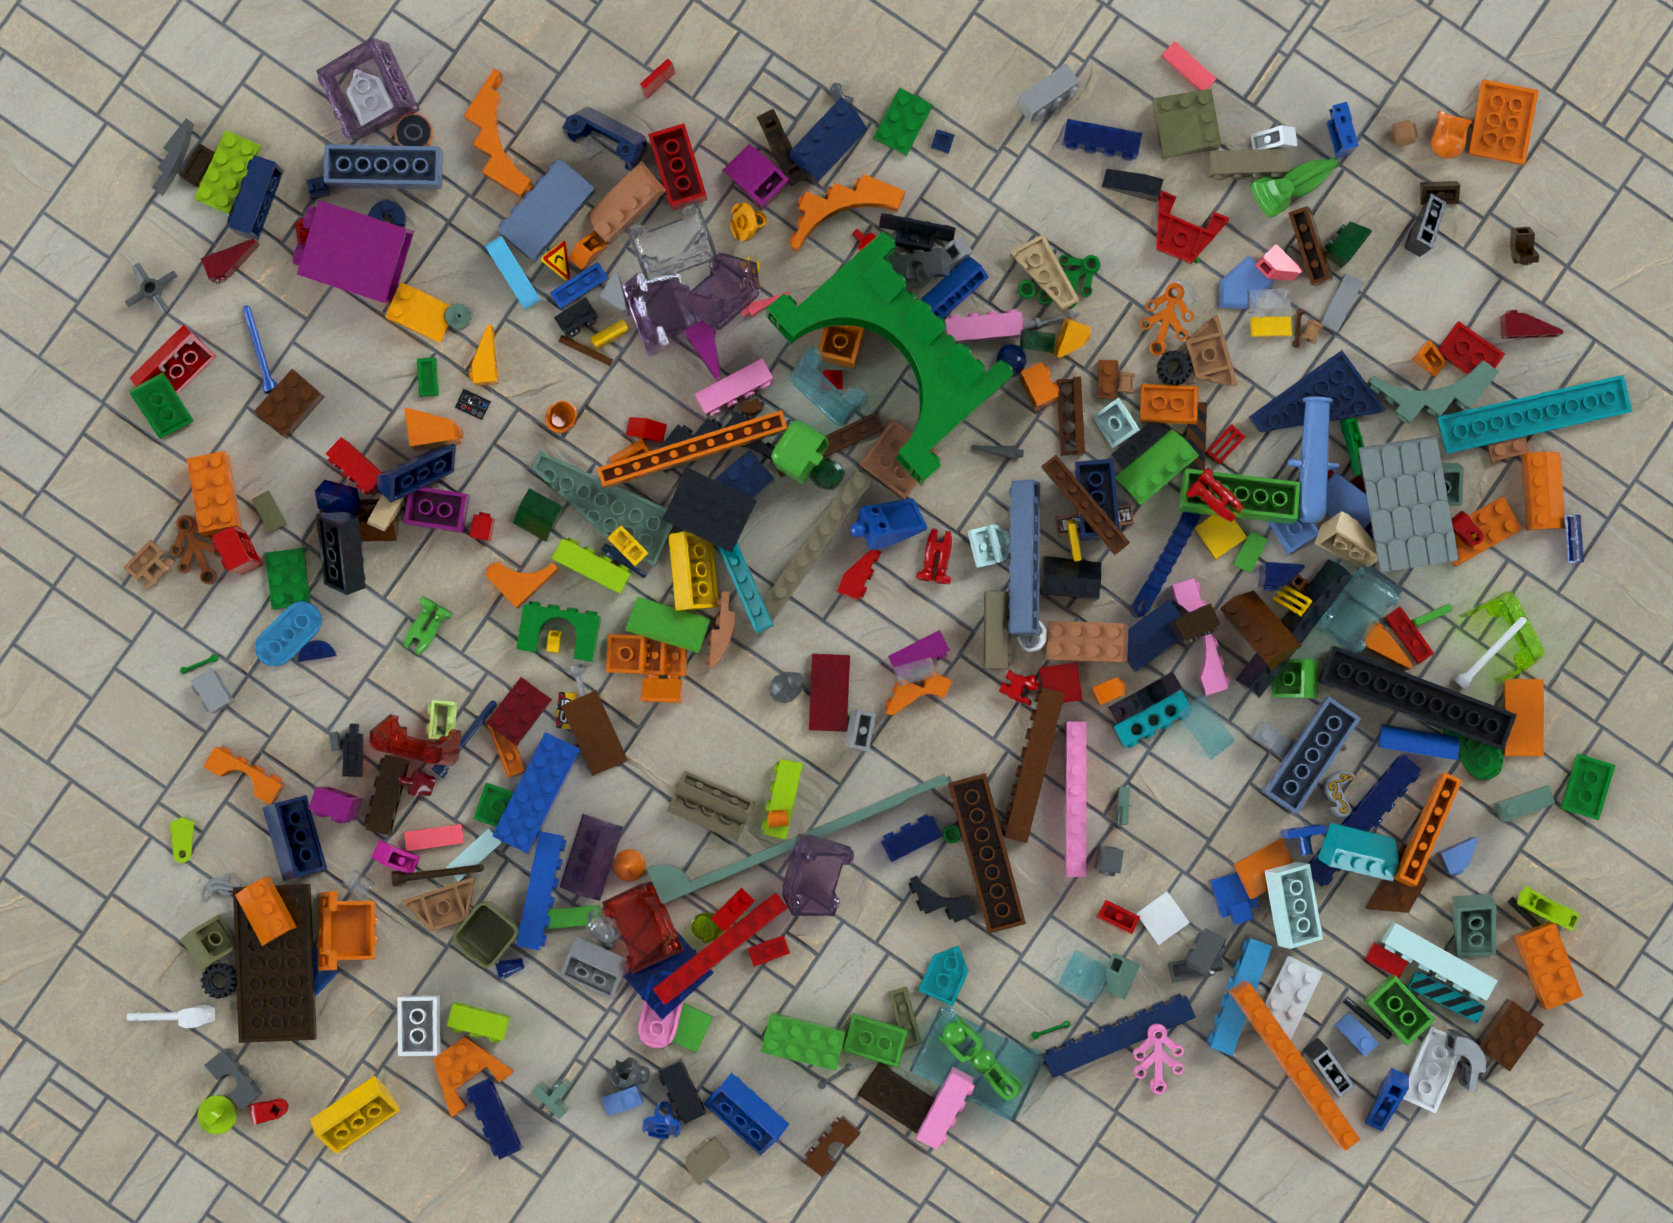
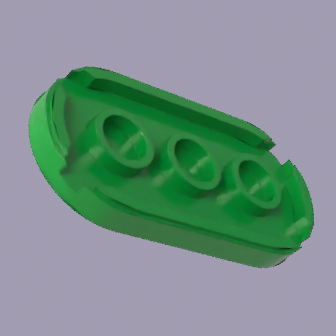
[1443,730,1503,780]

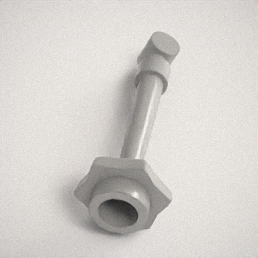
[567,664,586,696]

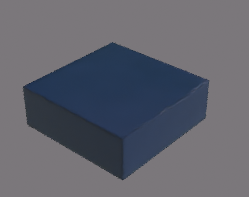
[931,129,955,154]

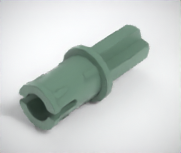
[1116,787,1131,825]

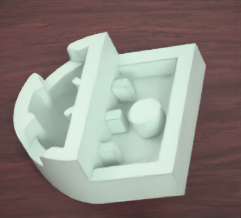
[967,525,1011,568]

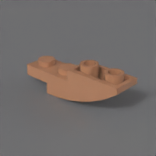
[706,592,737,669]

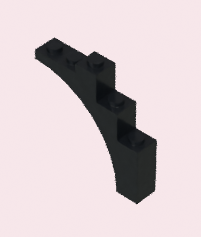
[660,412,775,473]

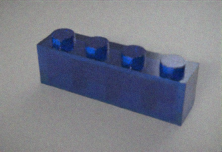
[1062,119,1142,161]
[466,1076,523,1160]

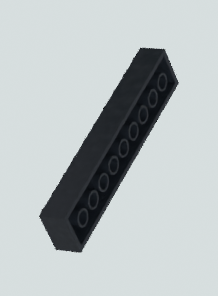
[1318,646,1517,751]

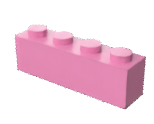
[945,309,1024,344]
[695,358,774,417]
[916,1067,975,1150]

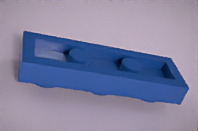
[550,262,609,309]

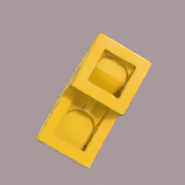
[1250,316,1292,337]
[607,524,648,566]

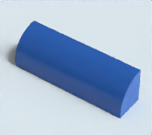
[921,256,989,319]
[1378,724,1459,760]

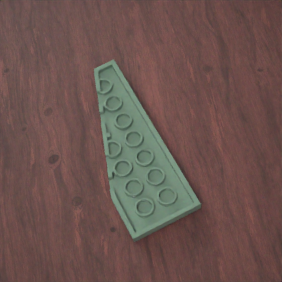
[532,451,674,566]

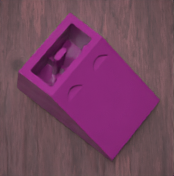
[722,144,789,211]

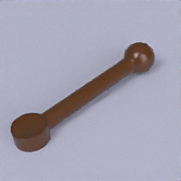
[1292,308,1304,348]

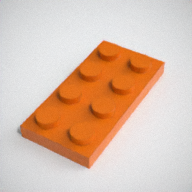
[1451,496,1522,567]

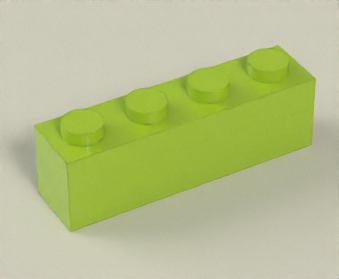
[552,537,632,595]
[761,759,803,839]

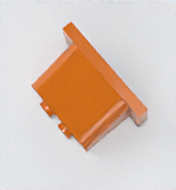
[317,891,377,971]

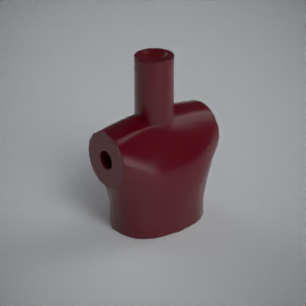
[398,770,435,797]

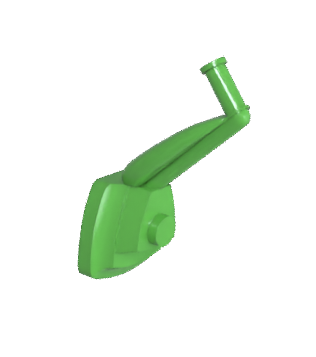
[1250,158,1339,218]

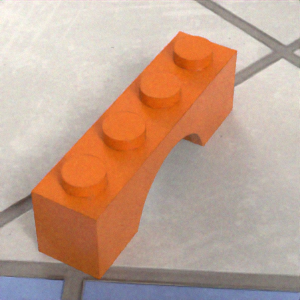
[203,745,286,805]

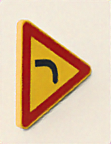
[541,240,571,282]

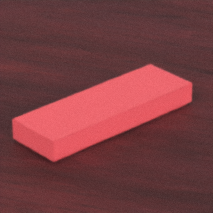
[1161,41,1216,90]
[404,824,465,851]

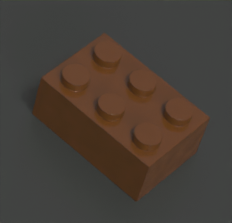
[254,369,325,439]
[1475,999,1544,1071]

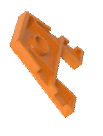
[433,1035,514,1117]

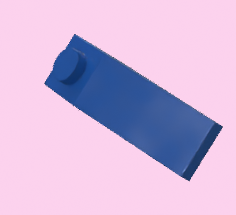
[1365,1068,1409,1132]

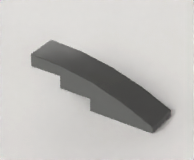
[152,118,194,196]

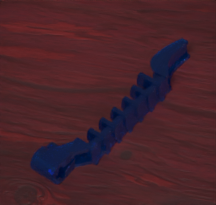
[1129,512,1202,618]

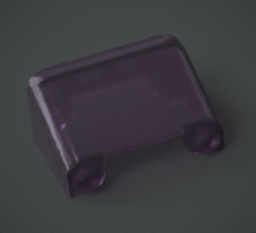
[674,252,760,330]
[782,833,854,916]

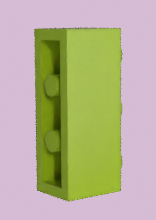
[447,1002,511,1043]

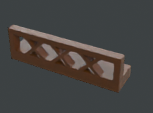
[1057,376,1085,456]

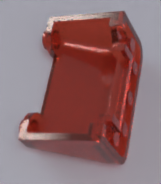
[369,714,461,767]
[602,881,683,974]

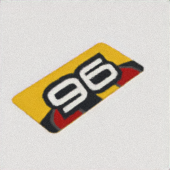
[556,692,577,729]

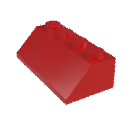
[130,325,216,394]

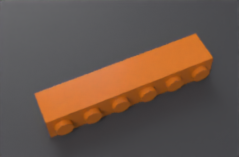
[1394,772,1462,887]

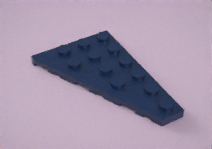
[1249,350,1386,432]

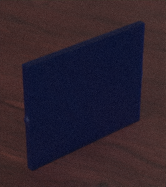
[624,930,714,1020]

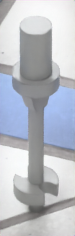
[1023,310,1079,330]

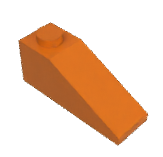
[1356,621,1413,670]

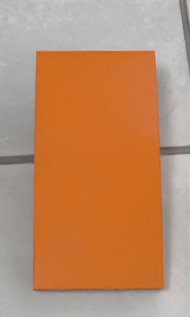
[606,634,687,676]

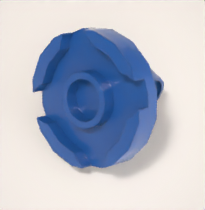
[642,1101,681,1139]

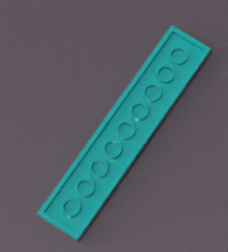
[1436,375,1633,454]

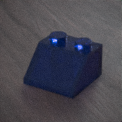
[1258,562,1305,592]

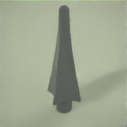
[971,445,1024,460]

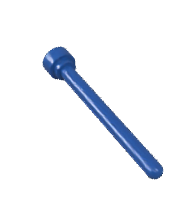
[243,305,277,394]

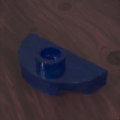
[298,640,337,662]

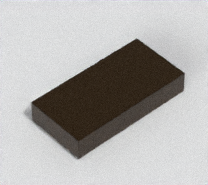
[180,144,215,187]

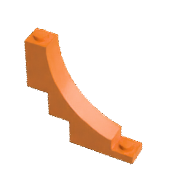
[464,68,533,200]

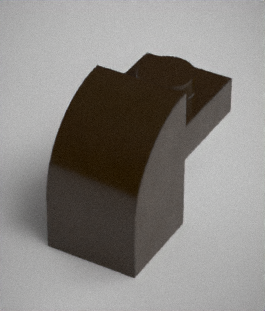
[1510,227,1539,265]

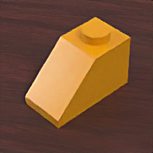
[1052,317,1091,358]

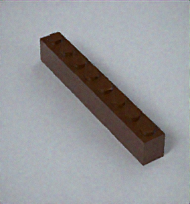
[1001,687,1065,843]

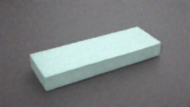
[446,828,502,882]

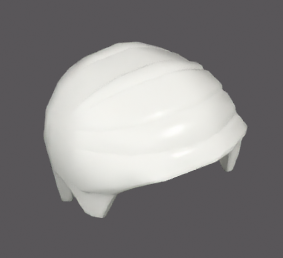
[1017,621,1048,652]

